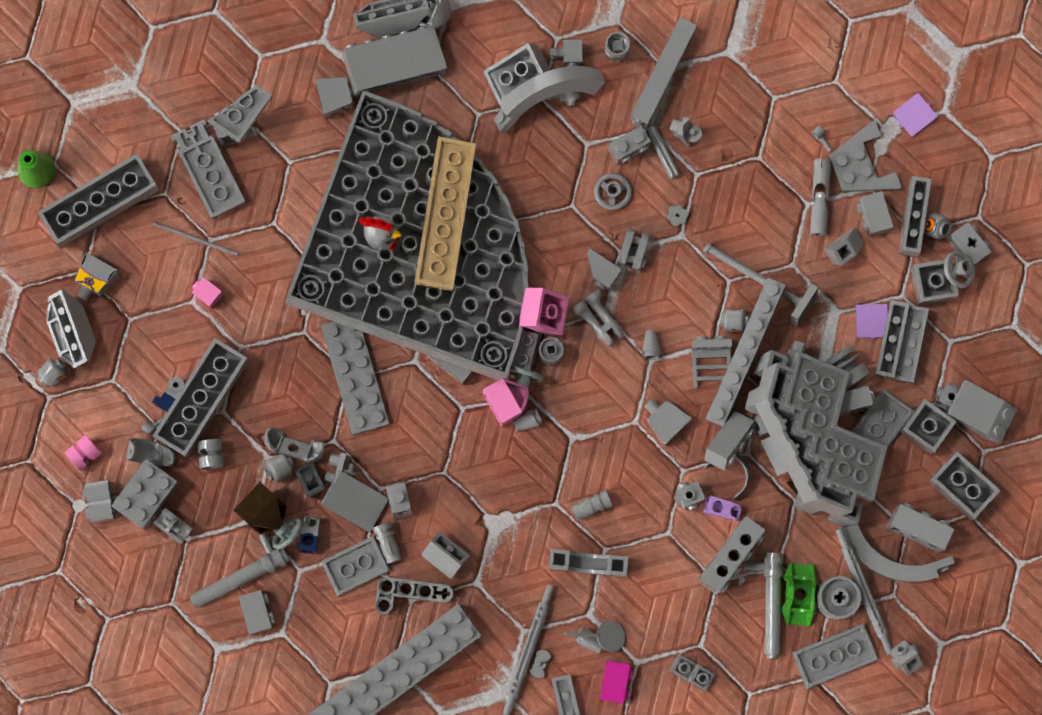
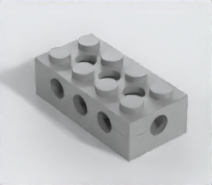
[697,516,765,595]

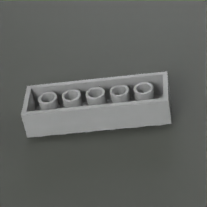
[38,154,159,248]
[153,338,249,458]

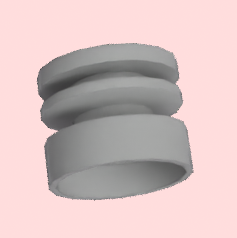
[825,346,871,391]

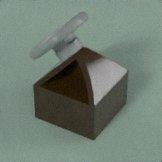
[233,482,303,550]

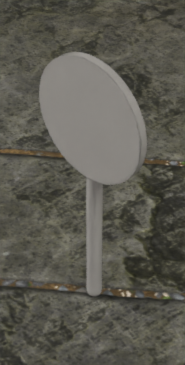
[564,621,625,652]

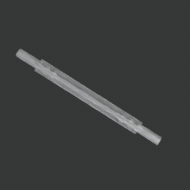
[835,527,893,655]
[502,585,554,715]

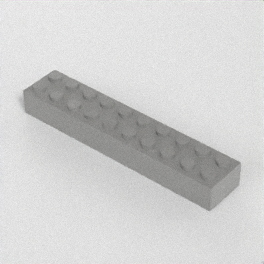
[308,604,481,715]

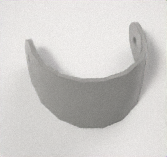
[125,438,174,467]
[704,454,751,500]

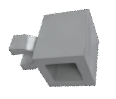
[550,40,583,67]

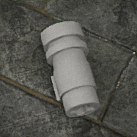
[571,489,613,521]
[373,522,402,564]

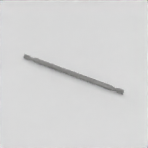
[152,221,238,256]

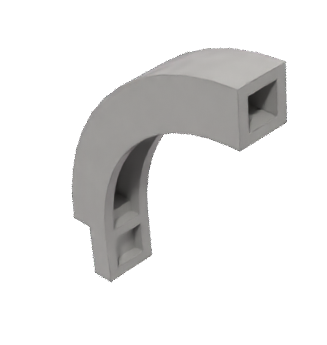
[494,66,605,133]
[843,523,955,582]

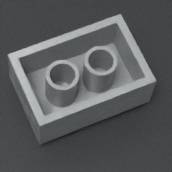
[928,451,1001,521]
[111,459,180,530]
[886,503,954,553]

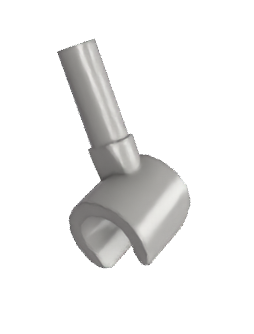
[812,126,832,152]
[141,416,165,435]

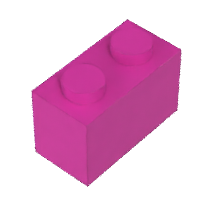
[600,661,633,704]

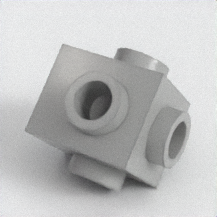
[935,384,960,413]
[674,481,705,511]
[889,640,923,676]

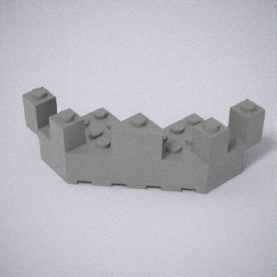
[745,350,887,528]

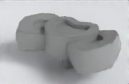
[529,650,552,679]

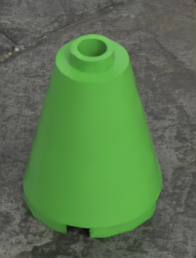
[17,150,55,188]

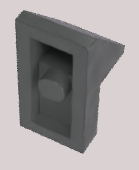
[294,462,326,498]

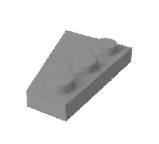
[208,85,272,143]

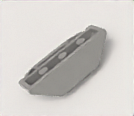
[353,0,430,38]
[46,289,96,368]

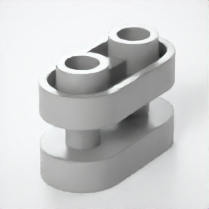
[617,228,652,271]

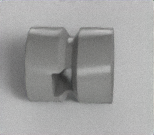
[604,32,630,62]
[538,337,564,366]
[197,439,225,470]

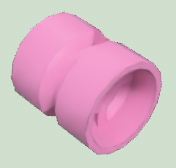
[65,434,102,471]

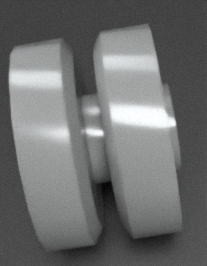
[815,576,861,620]

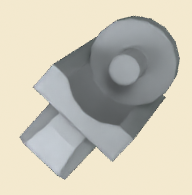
[670,117,703,147]
[324,453,358,485]
[153,508,193,544]

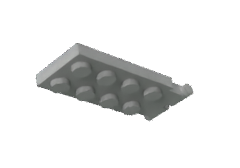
[170,119,246,219]

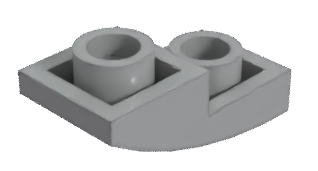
[669,654,715,691]

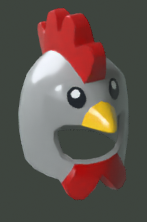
[359,215,401,250]

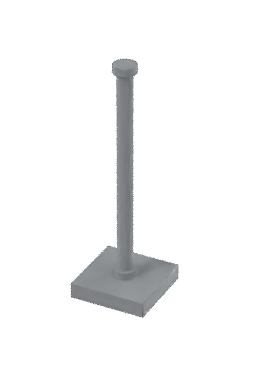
[703,242,818,327]

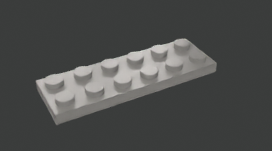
[321,321,390,435]

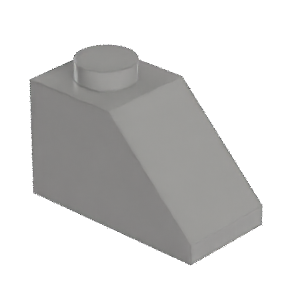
[587,249,622,291]

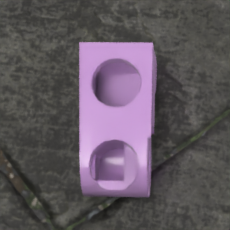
[702,496,742,521]

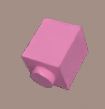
[192,277,223,309]

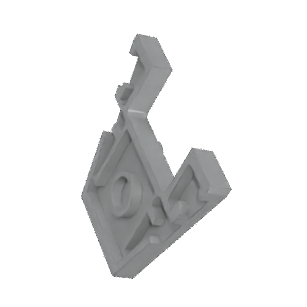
[828,120,902,192]

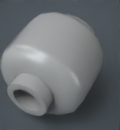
[264,454,294,482]

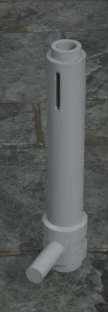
[190,534,290,607]
[744,553,784,659]

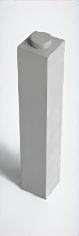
[630,17,697,128]

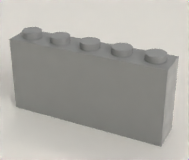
[342,26,447,97]

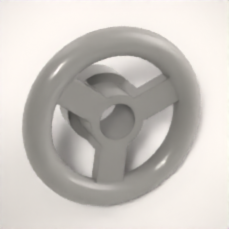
[594,173,632,210]
[944,251,975,288]

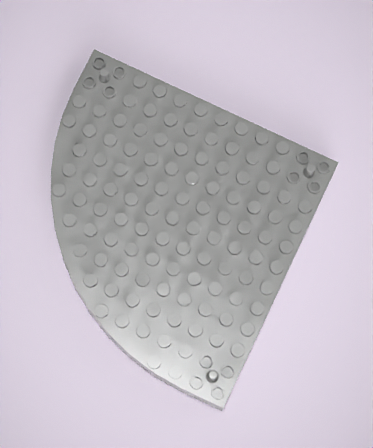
[285,90,528,381]

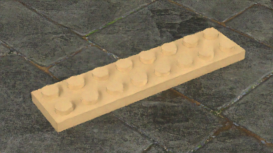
[414,136,476,291]

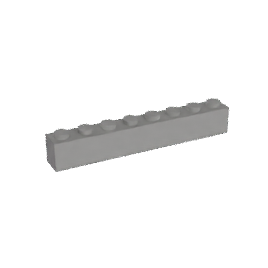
[706,278,787,427]

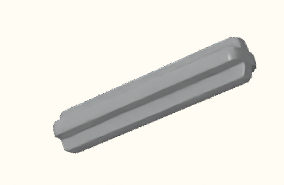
[646,126,679,179]

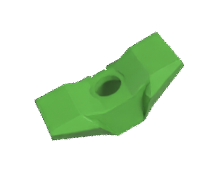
[781,563,818,626]

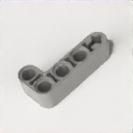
[375,577,454,615]

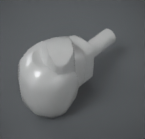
[547,92,580,106]

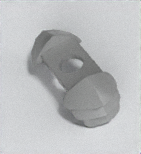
[264,427,324,462]

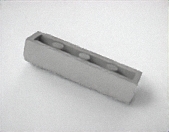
[876,300,929,384]

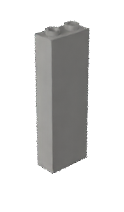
[753,386,875,439]

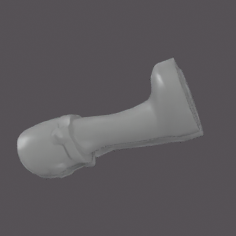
[570,289,624,347]

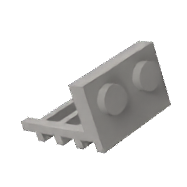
[691,336,732,389]

